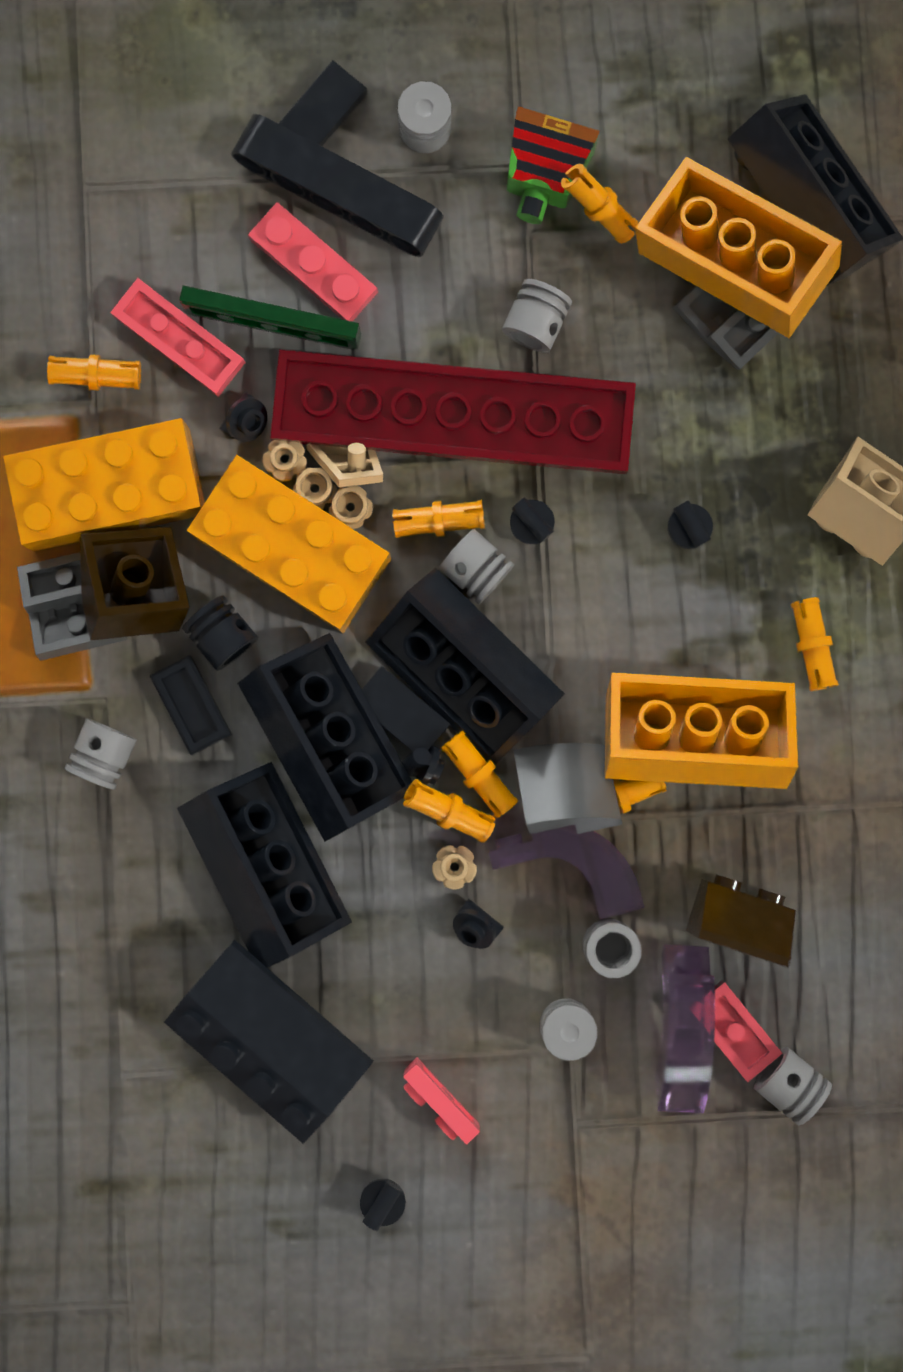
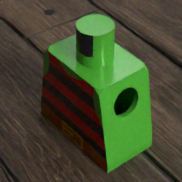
[507,106,600,224]

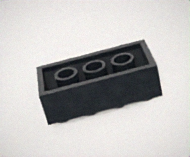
[727,94,903,286]
[365,567,565,765]
[237,633,412,842]
[177,762,352,968]
[164,940,374,1144]

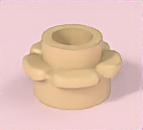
[263,440,307,481]
[293,467,337,509]
[329,486,373,529]
[432,845,477,890]

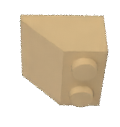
[808,437,903,566]

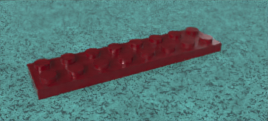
[270,350,636,474]

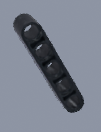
[231,114,444,257]

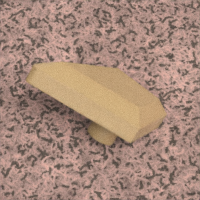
[306,443,383,487]

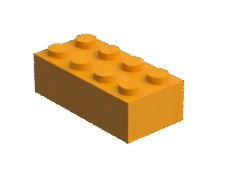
[635,157,842,338]
[3,418,205,552]
[186,454,392,634]
[605,673,798,789]

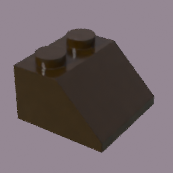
[80,527,190,641]
[686,874,796,967]

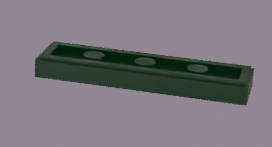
[179,285,361,350]

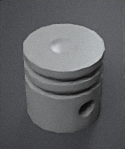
[398,81,451,153]
[502,279,572,353]
[439,529,514,605]
[64,718,137,790]
[583,919,641,978]
[540,998,597,1061]
[753,1047,832,1126]

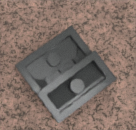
[672,286,778,370]
[17,552,128,661]
[513,743,623,834]

